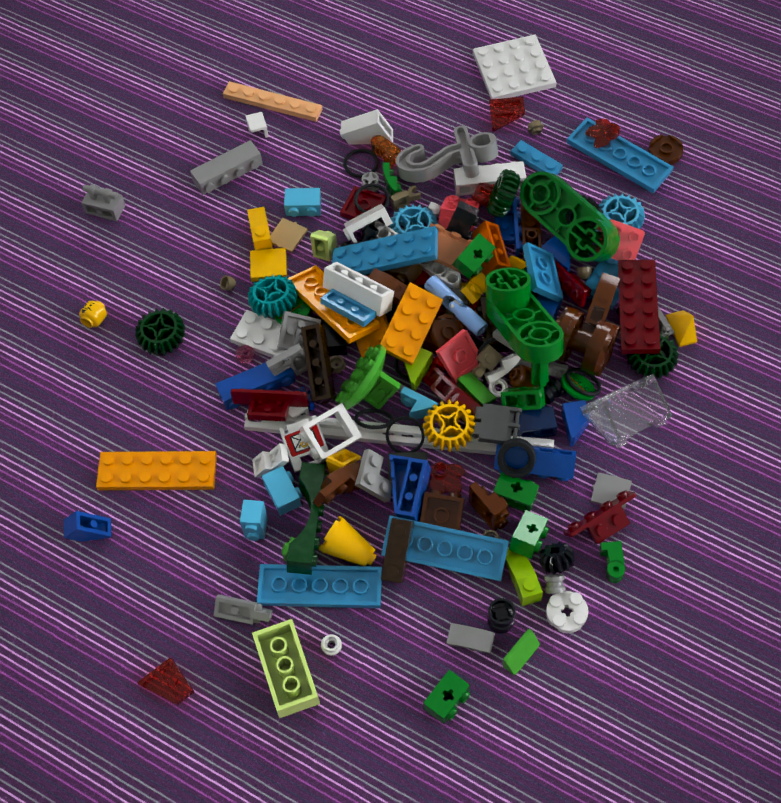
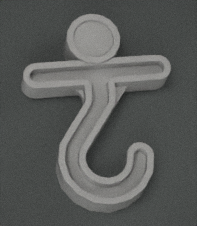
[396,126,498,183]

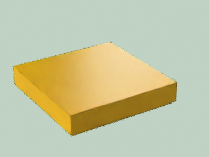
[250,248,287,282]

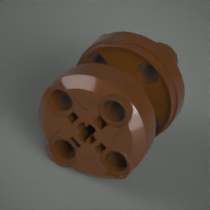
[555,306,620,377]

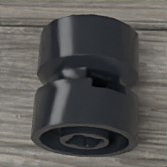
[487,598,516,634]

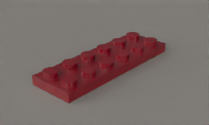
[618,259,660,354]

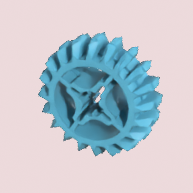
[598,193,645,229]
[390,204,438,234]

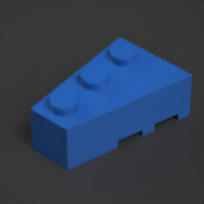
[389,454,431,522]

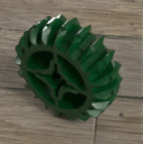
[487,169,520,218]
[135,308,186,356]
[626,332,679,380]

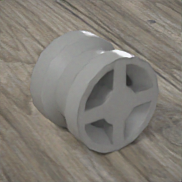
[361,172,379,192]
[544,573,566,594]

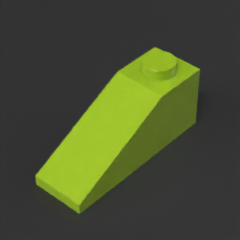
[505,548,543,607]

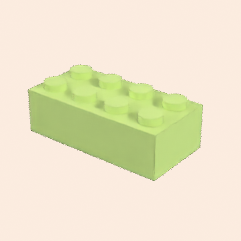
[252,619,320,718]

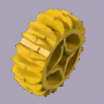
[423,400,475,452]

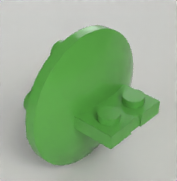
[335,344,401,410]

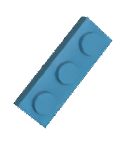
[510,140,563,175]
[321,289,376,327]

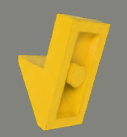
[460,272,486,304]

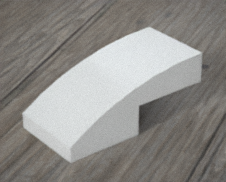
[484,352,521,383]
[252,443,289,478]

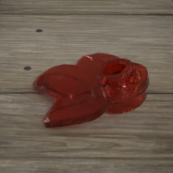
[585,118,620,148]
[430,462,466,495]

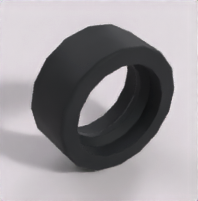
[497,438,536,478]

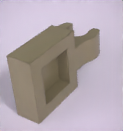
[390,185,421,212]
[471,344,503,378]

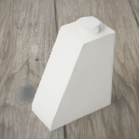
[340,109,393,145]

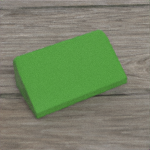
[457,372,497,407]
[502,628,540,675]

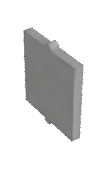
[591,472,632,511]

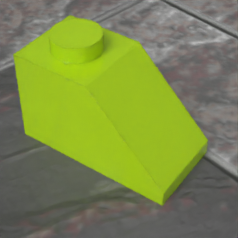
[404,348,433,391]

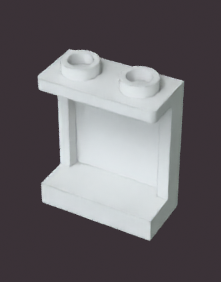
[343,204,393,244]

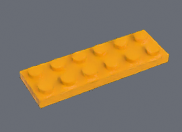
[288,265,380,344]
[96,451,217,490]

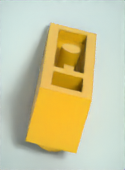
[247,207,273,250]

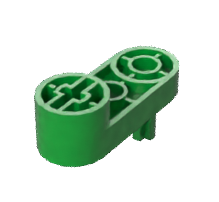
[520,171,620,262]
[485,267,564,387]

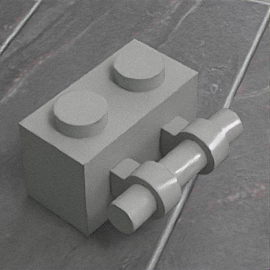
[81,184,125,221]

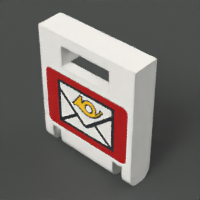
[278,415,329,473]

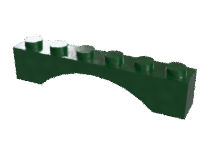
[287,462,329,575]

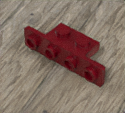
[554,259,592,307]
[230,389,309,421]
[563,490,637,544]

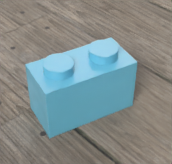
[284,188,321,217]
[262,466,303,516]
[240,500,268,541]

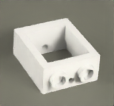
[299,403,362,463]

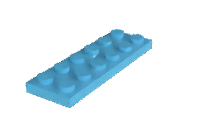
[566,117,674,193]
[332,226,438,275]
[381,516,509,581]
[257,564,382,608]

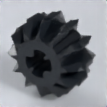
[539,542,575,575]

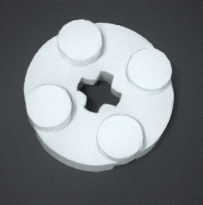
[546,591,588,633]

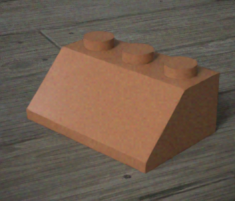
[429,223,477,274]

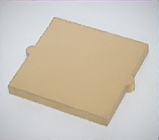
[270,218,308,253]

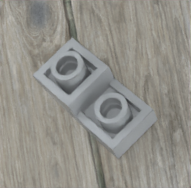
[446,623,495,654]

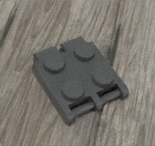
[472,403,522,444]

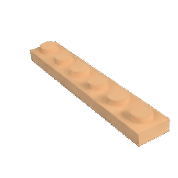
[223,81,323,122]

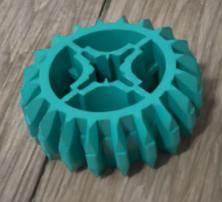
[248,275,297,318]

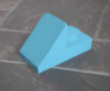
[400,386,438,420]

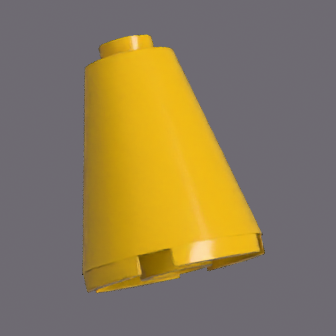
[319,516,377,566]

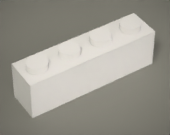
[454,161,526,196]
[323,262,394,317]

